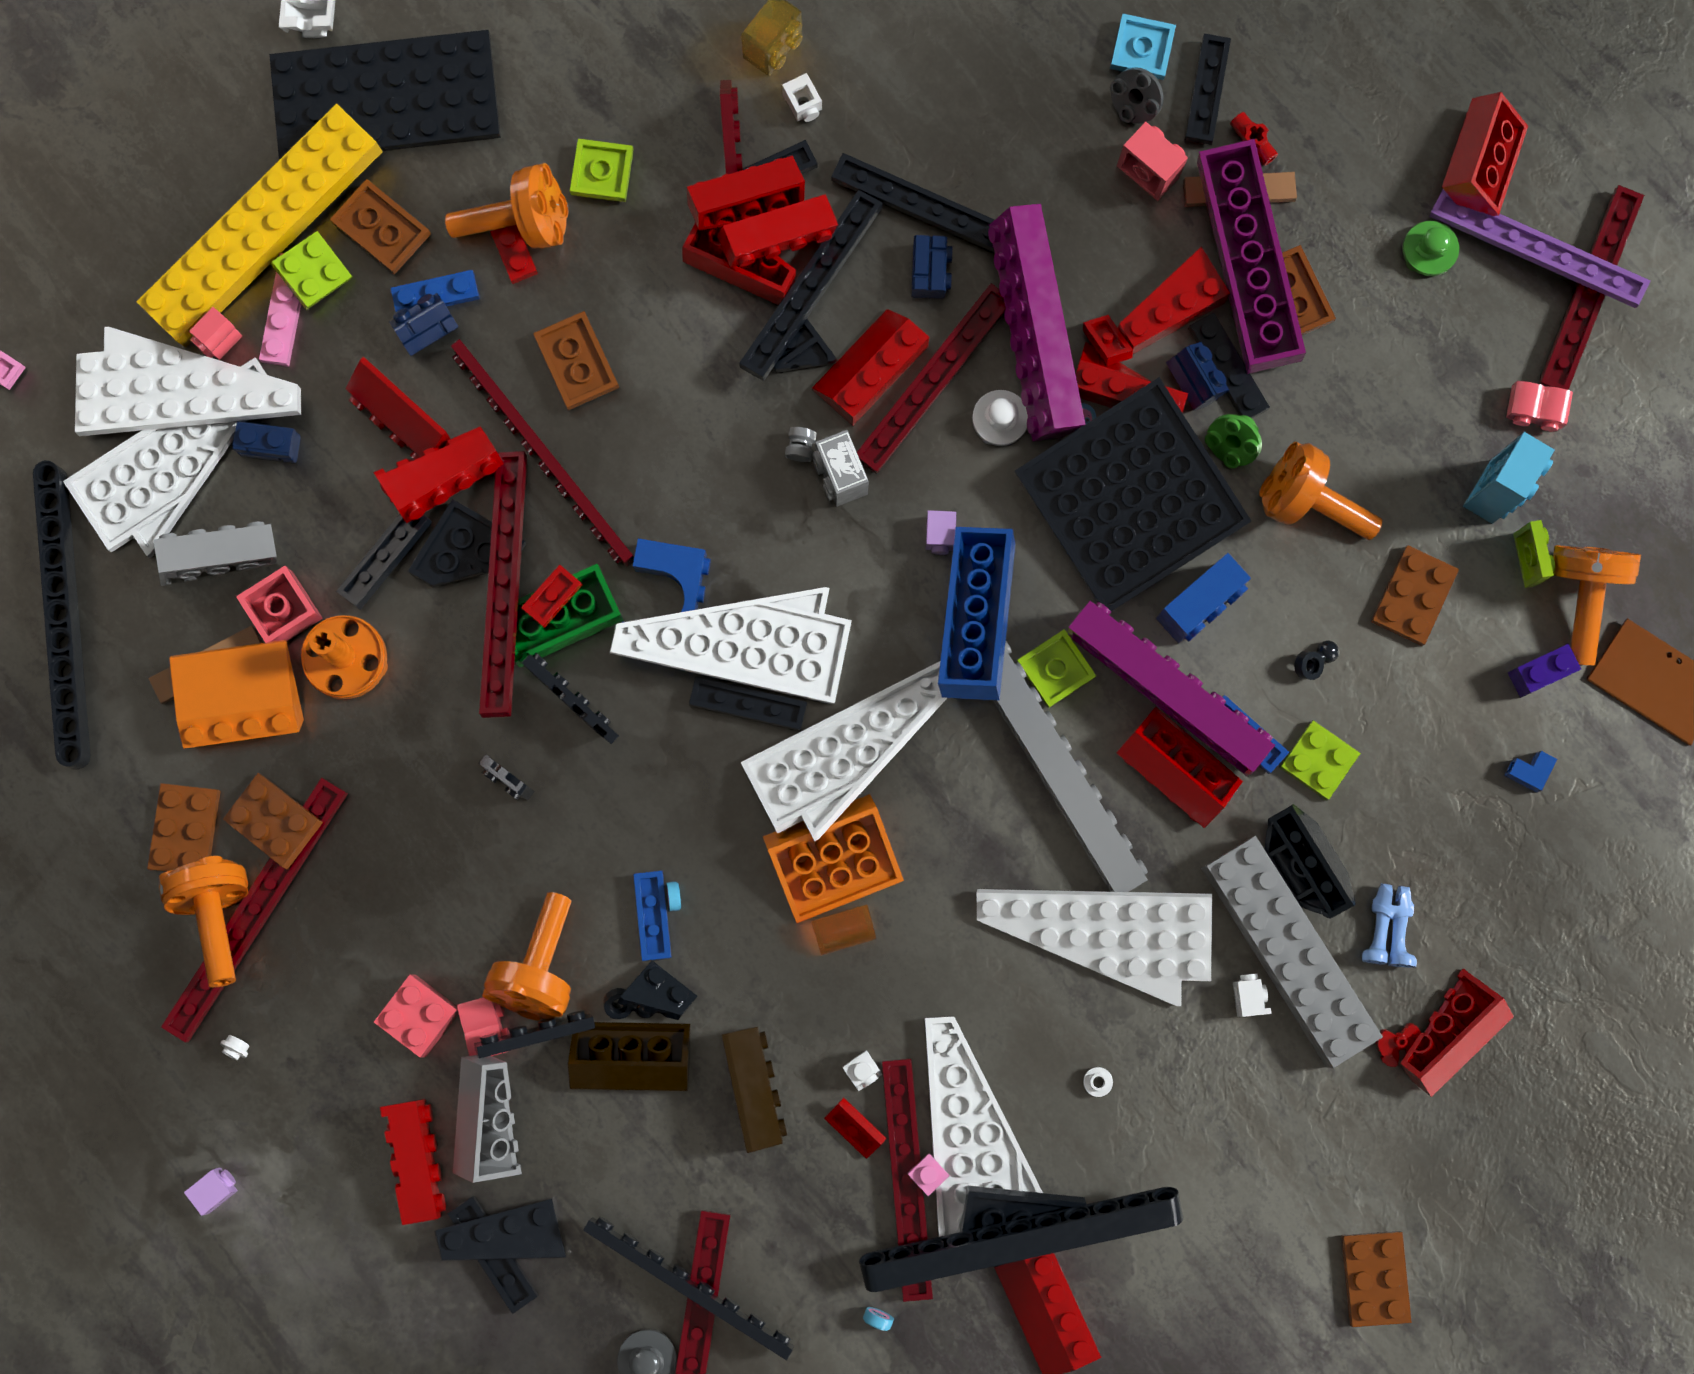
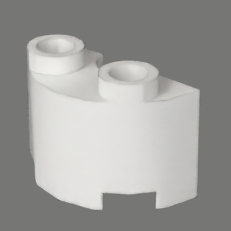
[279,0,335,38]

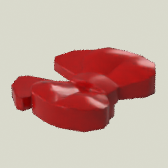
[1376,1023,1421,1067]

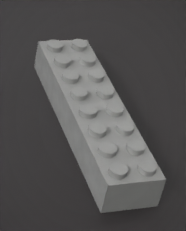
[1201,836,1383,1068]

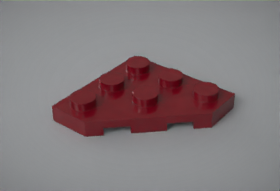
[720,80,743,174]

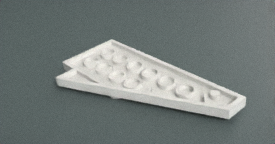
[75,327,301,436]
[63,358,267,558]
[609,587,852,704]
[741,661,947,841]
[977,889,1212,1006]
[925,1016,1043,1237]

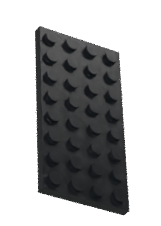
[269,30,501,160]

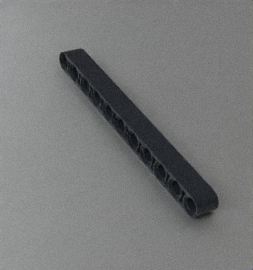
[33,460,91,770]
[859,1187,1184,1292]

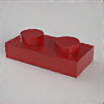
[490,225,538,284]
[1083,315,1133,366]
[521,564,582,628]
[824,1098,887,1159]

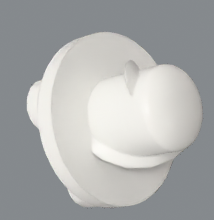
[972,390,1028,446]

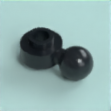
[1294,640,1340,680]
[603,988,654,1019]

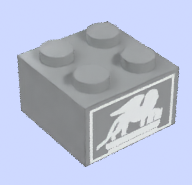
[812,430,869,507]

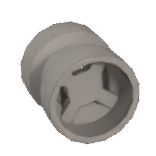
[785,427,817,462]

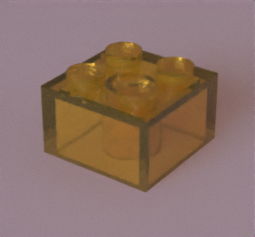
[741,0,803,76]

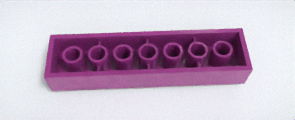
[1197,139,1306,374]
[988,204,1086,442]
[1068,601,1275,777]

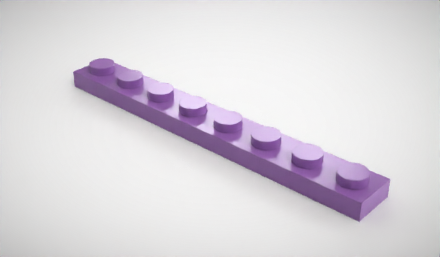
[1429,189,1651,308]

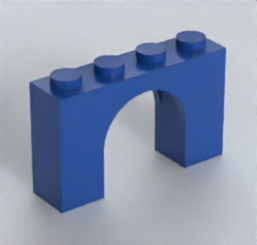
[622,538,711,623]

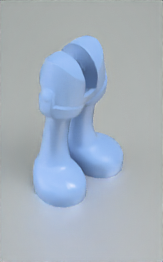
[1362,883,1417,968]

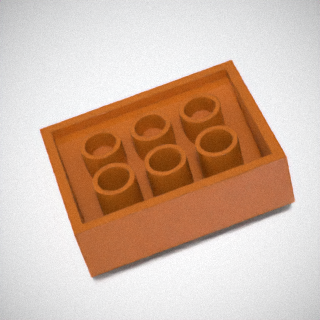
[169,640,304,749]
[762,794,904,923]

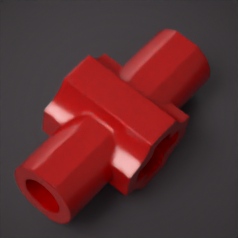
[1230,112,1278,166]

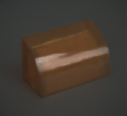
[811,904,877,956]

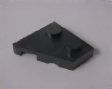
[773,319,837,373]
[479,754,535,801]
[617,961,697,1020]

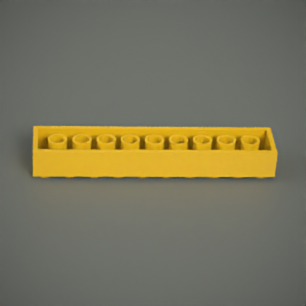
[136,103,383,348]

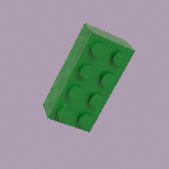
[515,563,624,668]

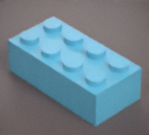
[1463,432,1555,524]

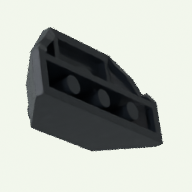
[1264,804,1356,919]

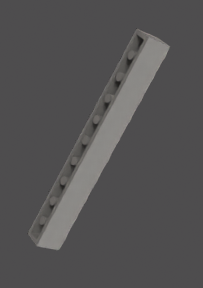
[993,641,1148,892]

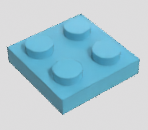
[1110,13,1176,80]

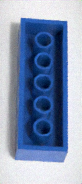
[938,527,1016,701]

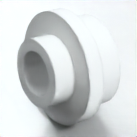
[220,1035,249,1060]
[1083,1067,1113,1097]

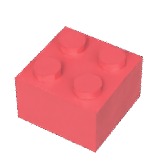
[1117,122,1188,201]
[236,566,323,643]
[374,974,459,1058]

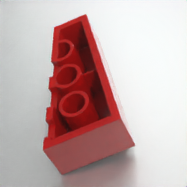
[687,156,805,230]
[682,223,796,305]
[1118,246,1230,354]
[380,1099,446,1225]

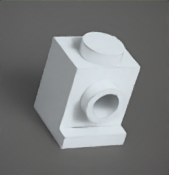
[782,73,822,122]
[1233,973,1272,1017]
[842,1050,883,1091]

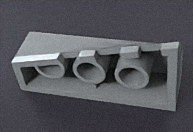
[153,521,277,586]
[453,1055,522,1183]

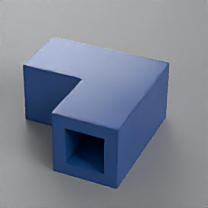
[1504,751,1557,792]

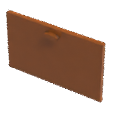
[1586,618,1694,746]

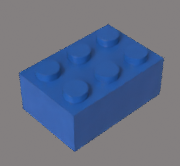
[1156,553,1251,644]

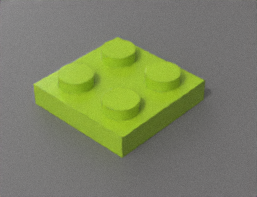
[570,139,634,202]
[271,231,352,310]
[1513,520,1555,588]
[1016,629,1096,709]
[1279,720,1361,801]

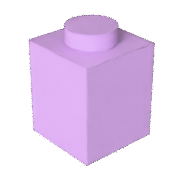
[925,510,956,555]
[184,1168,238,1216]

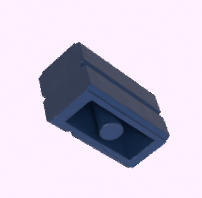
[911,235,953,299]
[389,293,458,356]
[1166,342,1229,411]
[233,421,301,463]

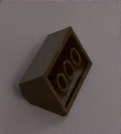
[568,1022,691,1091]
[722,1027,787,1153]

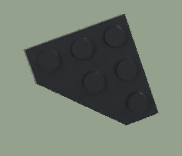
[408,499,527,587]

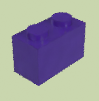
[1507,644,1582,698]

